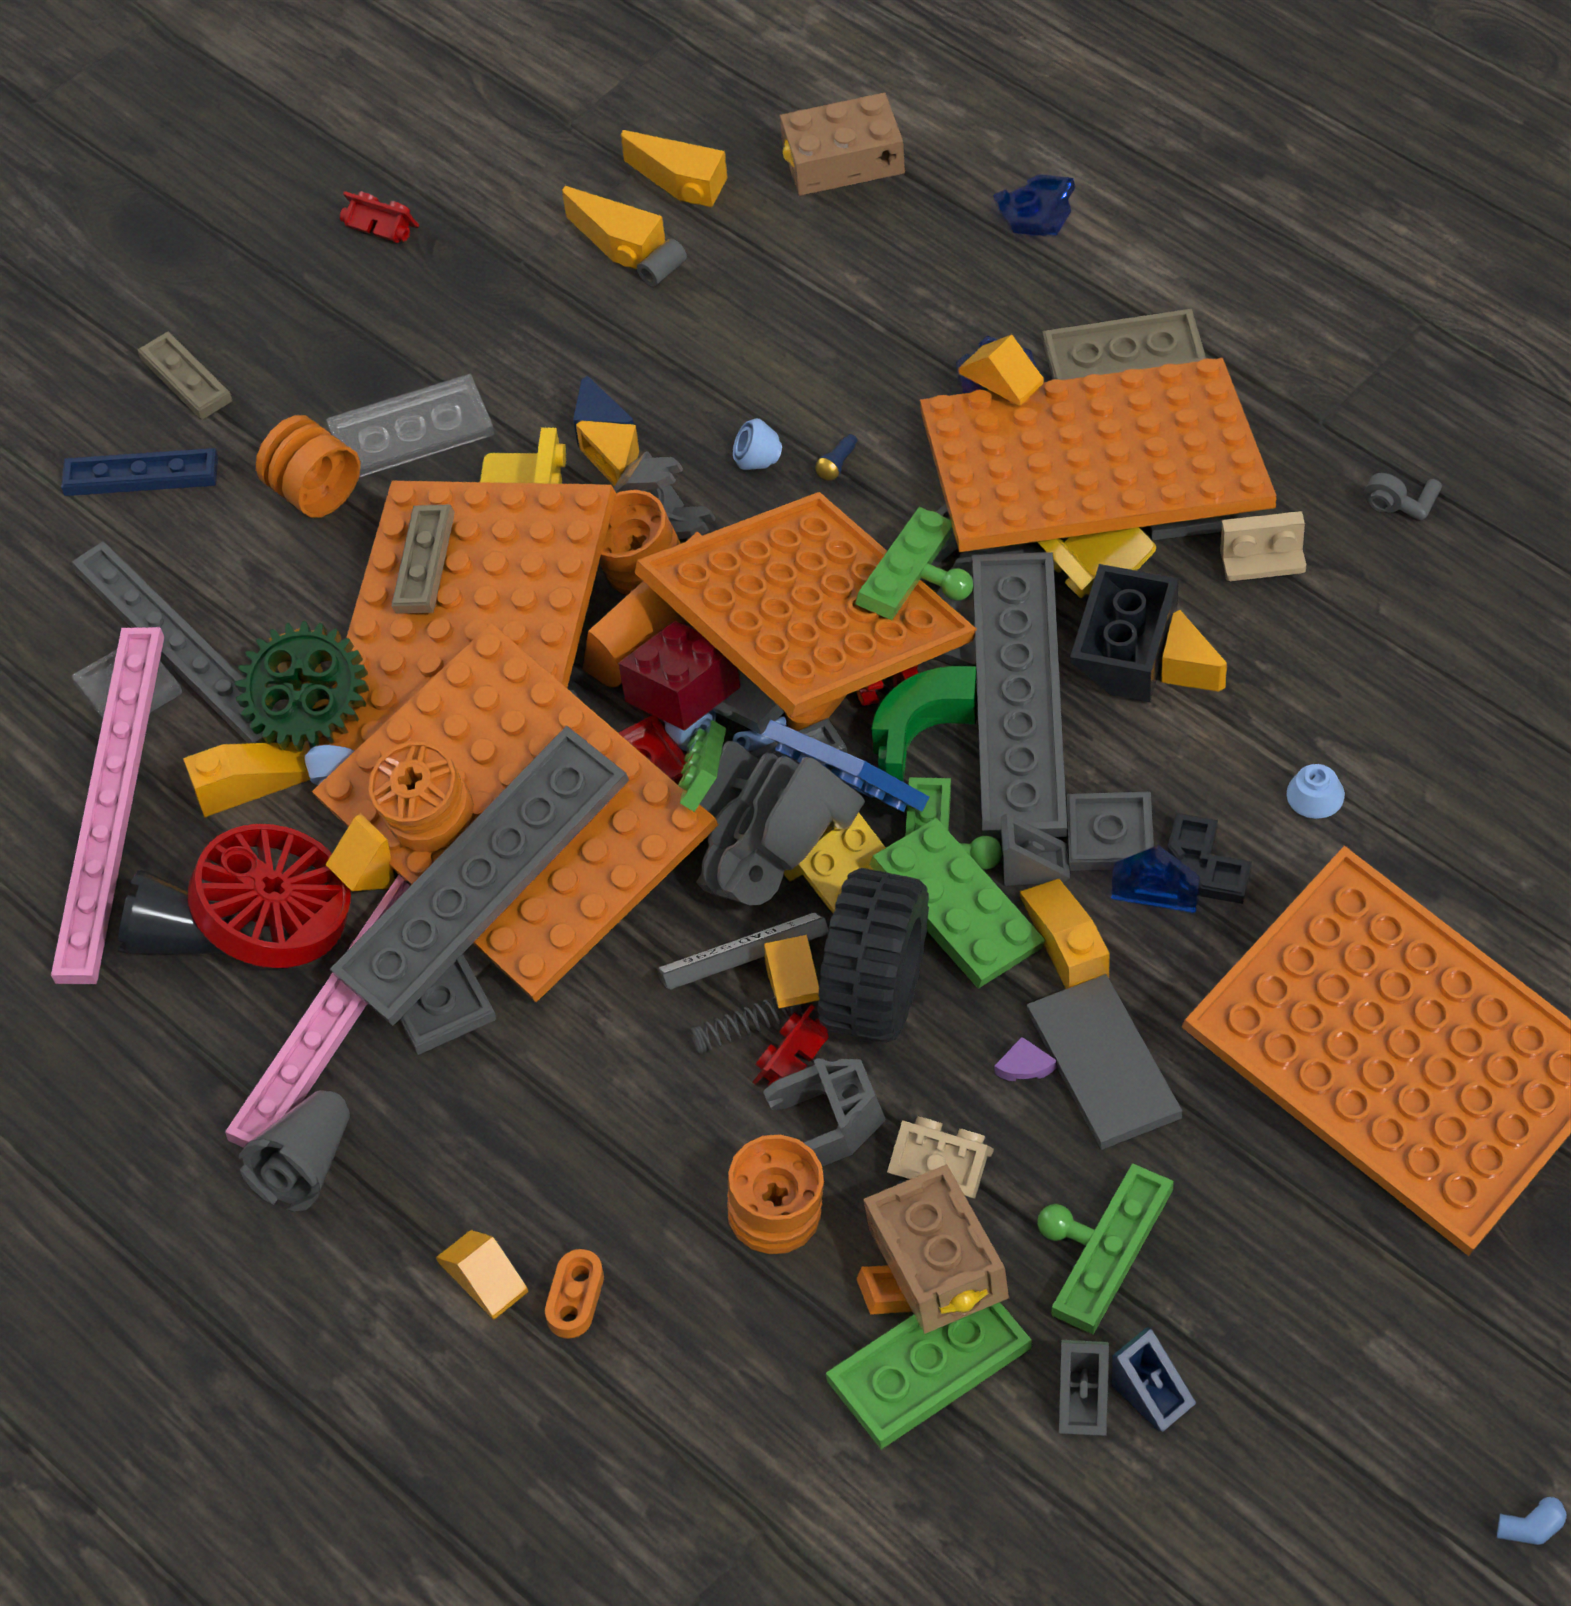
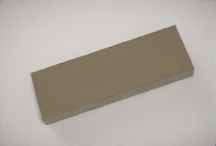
[138,331,232,420]
[391,505,455,614]

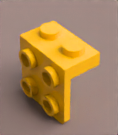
[480,428,566,484]
[1037,527,1156,598]
[784,812,886,914]

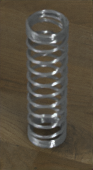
[690,996,803,1054]

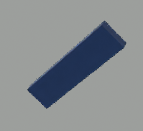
[61,448,218,496]

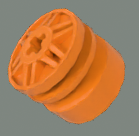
[256,415,361,518]
[599,489,681,595]
[368,741,474,852]
[727,1135,824,1254]

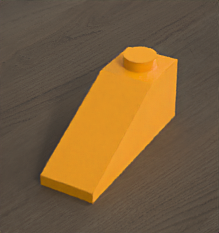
[621,130,727,207]
[562,186,665,269]
[183,741,310,817]
[1020,878,1110,989]

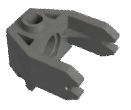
[614,452,716,539]
[763,1058,886,1167]

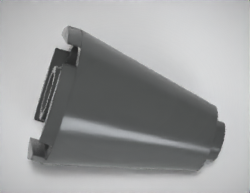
[238,1090,350,1211]

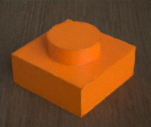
[857,1265,912,1314]

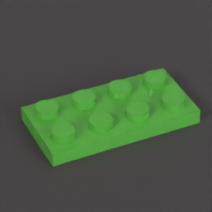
[869,818,1045,989]
[826,1302,1032,1450]

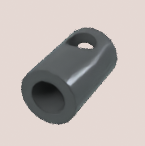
[637,238,687,287]

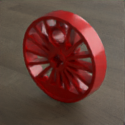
[188,824,351,968]

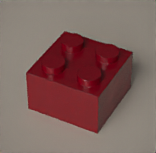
[618,621,740,731]

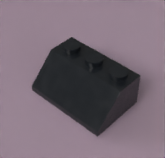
[1070,564,1179,702]

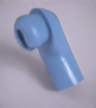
[733,716,786,751]
[1497,1497,1567,1545]

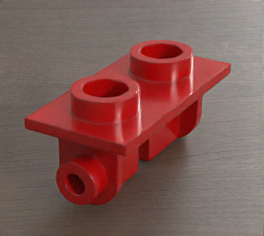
[340,191,419,243]
[752,1004,829,1086]

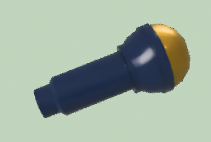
[815,434,858,481]

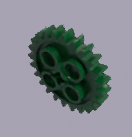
[235,621,369,752]

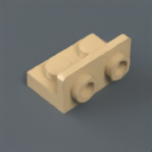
[1220,511,1306,581]
[887,1116,994,1199]

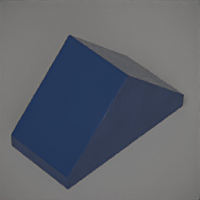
[573,376,634,446]
[1112,1327,1196,1432]

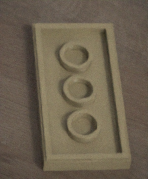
[1043,309,1206,380]

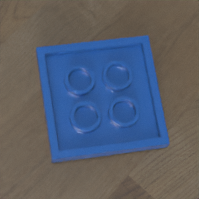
[763,720,929,812]

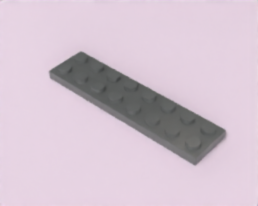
[972,552,1067,839]
[330,726,629,1026]

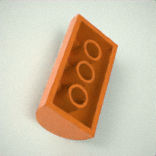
[583,532,702,687]

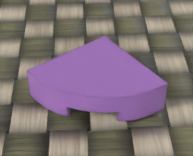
[994,1037,1056,1081]

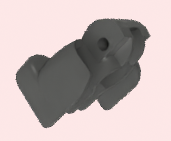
[696,741,865,905]

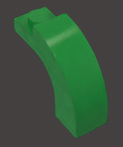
[872,666,977,782]

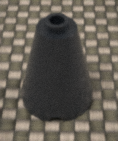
[118,870,234,954]

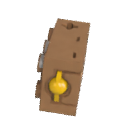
[780,93,905,196]
[864,1164,1009,1334]

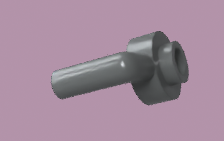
[1364,473,1442,520]

